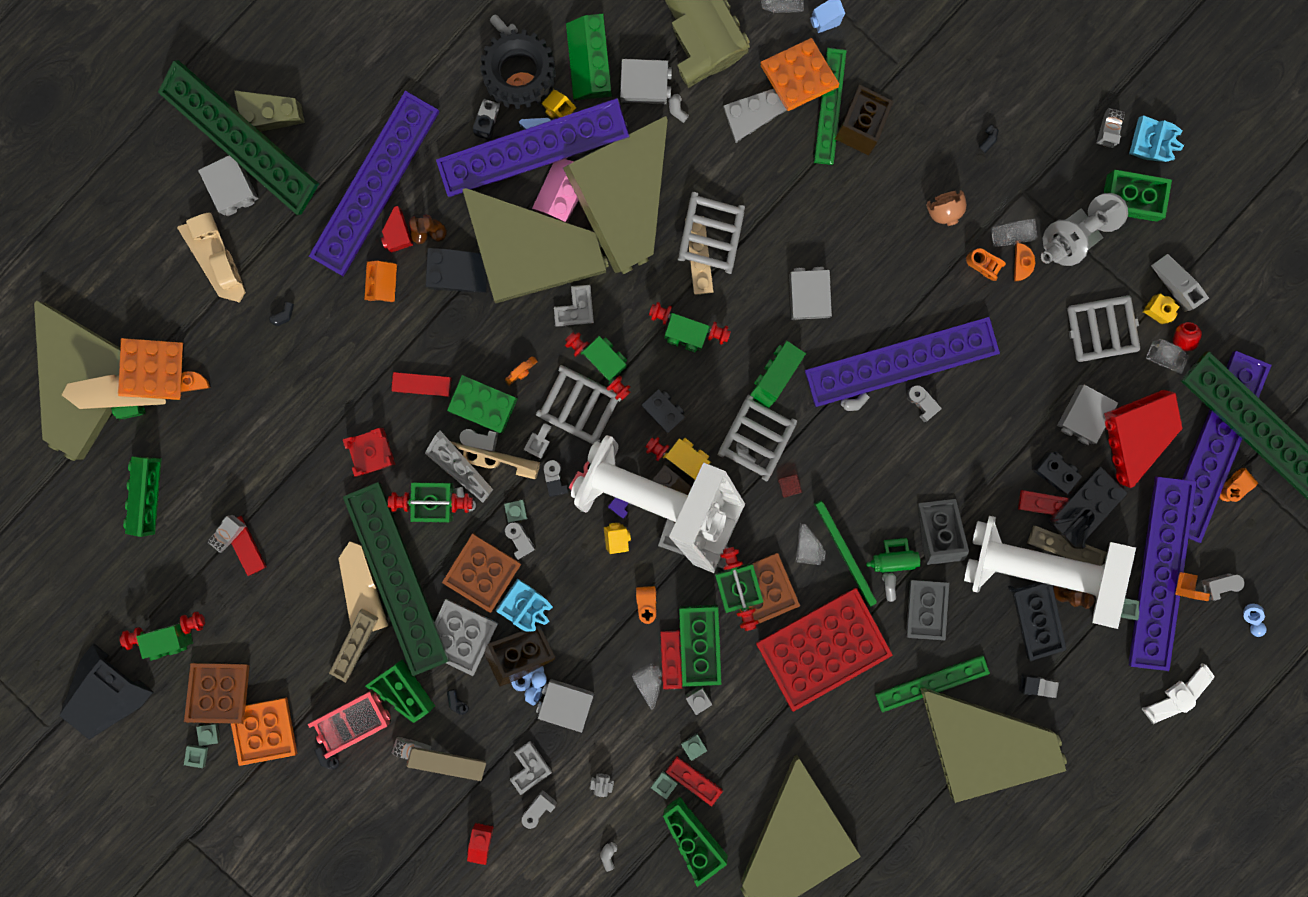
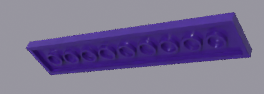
[309,91,439,277]
[436,99,630,197]
[805,317,1000,407]
[1182,351,1271,543]
[1129,476,1197,671]

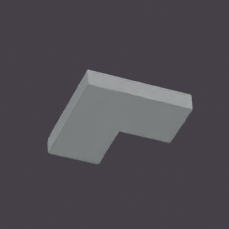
[554,285,594,327]
[510,741,552,795]

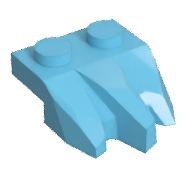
[1129,116,1184,162]
[496,578,553,631]

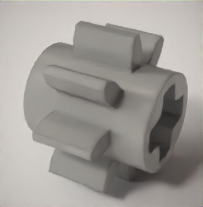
[590,773,614,797]

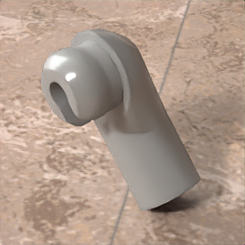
[736,442,757,463]

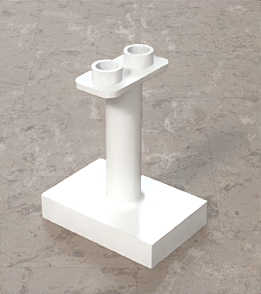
[571,435,745,573]
[964,516,1136,629]

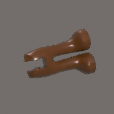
[410,214,447,244]
[1053,585,1094,609]

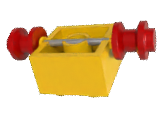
[645,437,710,479]

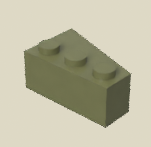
[235,91,305,132]

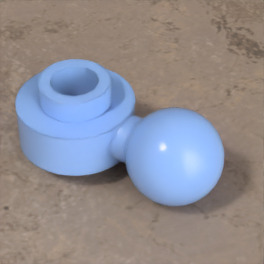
[1243,604,1267,637]
[511,666,544,691]
[525,672,547,705]

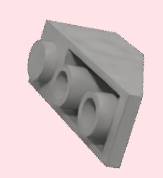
[1151,254,1209,312]

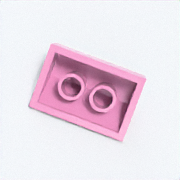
[532,159,578,223]

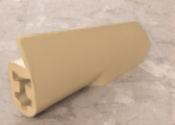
[177,213,246,302]
[62,375,166,409]
[450,441,540,479]
[339,541,388,631]

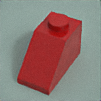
[381,206,413,252]
[467,823,494,865]

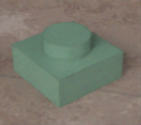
[504,500,527,523]
[1121,599,1140,620]
[196,723,220,746]
[681,733,707,761]
[184,745,208,768]
[651,771,678,799]

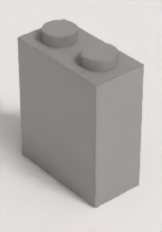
[620,59,672,104]
[198,156,259,216]
[789,267,832,320]
[1057,385,1118,445]
[536,679,594,733]

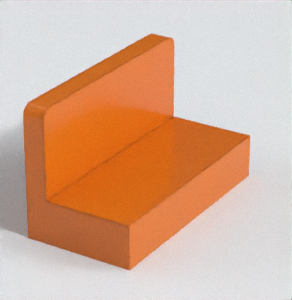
[364,261,397,302]
[1175,572,1210,601]

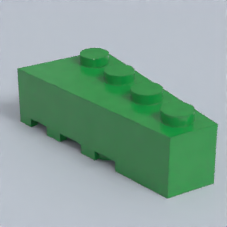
[663,797,728,887]

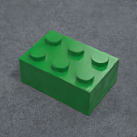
[1104,170,1172,222]
[447,375,518,434]

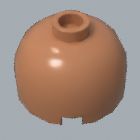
[926,190,967,226]

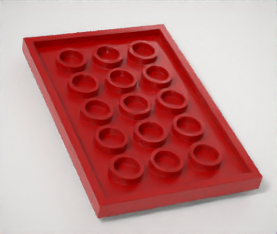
[755,588,893,712]

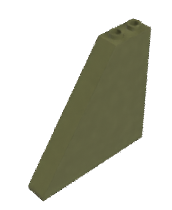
[563,116,668,274]
[462,188,609,303]
[34,300,121,461]
[920,687,1067,803]
[740,755,861,897]

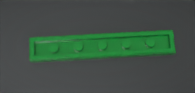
[814,48,847,165]
[814,501,877,606]
[875,655,990,713]

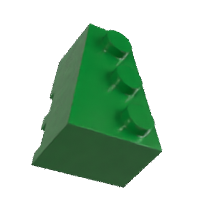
[750,341,806,408]
[365,660,435,723]

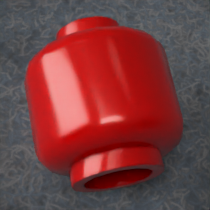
[1173,322,1202,351]

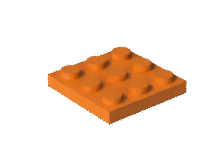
[761,38,839,111]
[118,338,183,400]
[231,697,298,766]

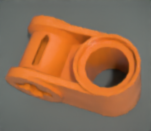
[966,249,1006,281]
[1219,468,1258,502]
[636,586,657,624]

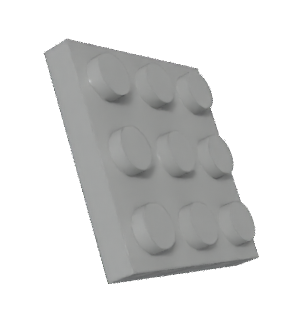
[435,599,498,676]

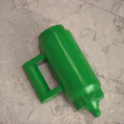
[866,538,920,573]

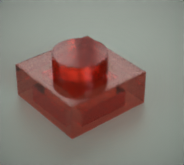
[778,474,802,498]

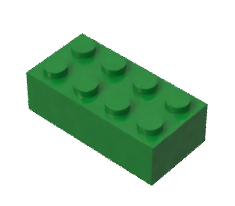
[679,605,721,686]

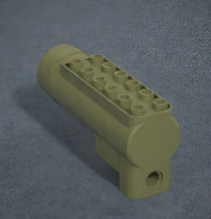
[665,0,750,88]

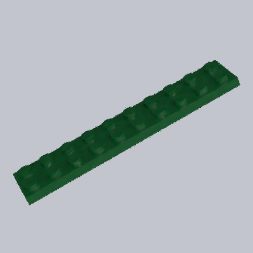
[158,60,319,215]
[1181,351,1308,500]
[343,482,450,676]

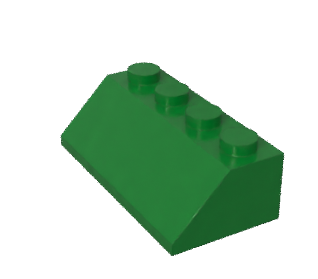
[566,14,612,100]
[123,457,162,537]

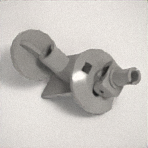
[1041,193,1128,266]

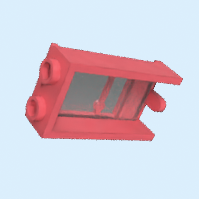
[308,690,391,758]

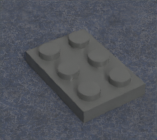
[906,580,949,640]

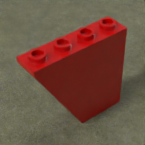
[1104,390,1182,488]

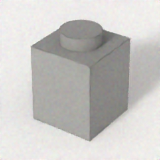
[685,686,712,715]

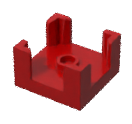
[343,428,395,477]

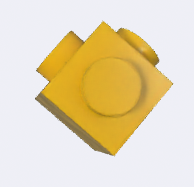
[542,90,576,120]
[1143,294,1180,324]
[604,523,631,554]

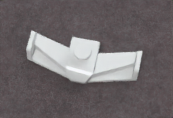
[1142,663,1215,724]

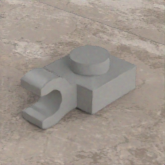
[524,423,552,458]

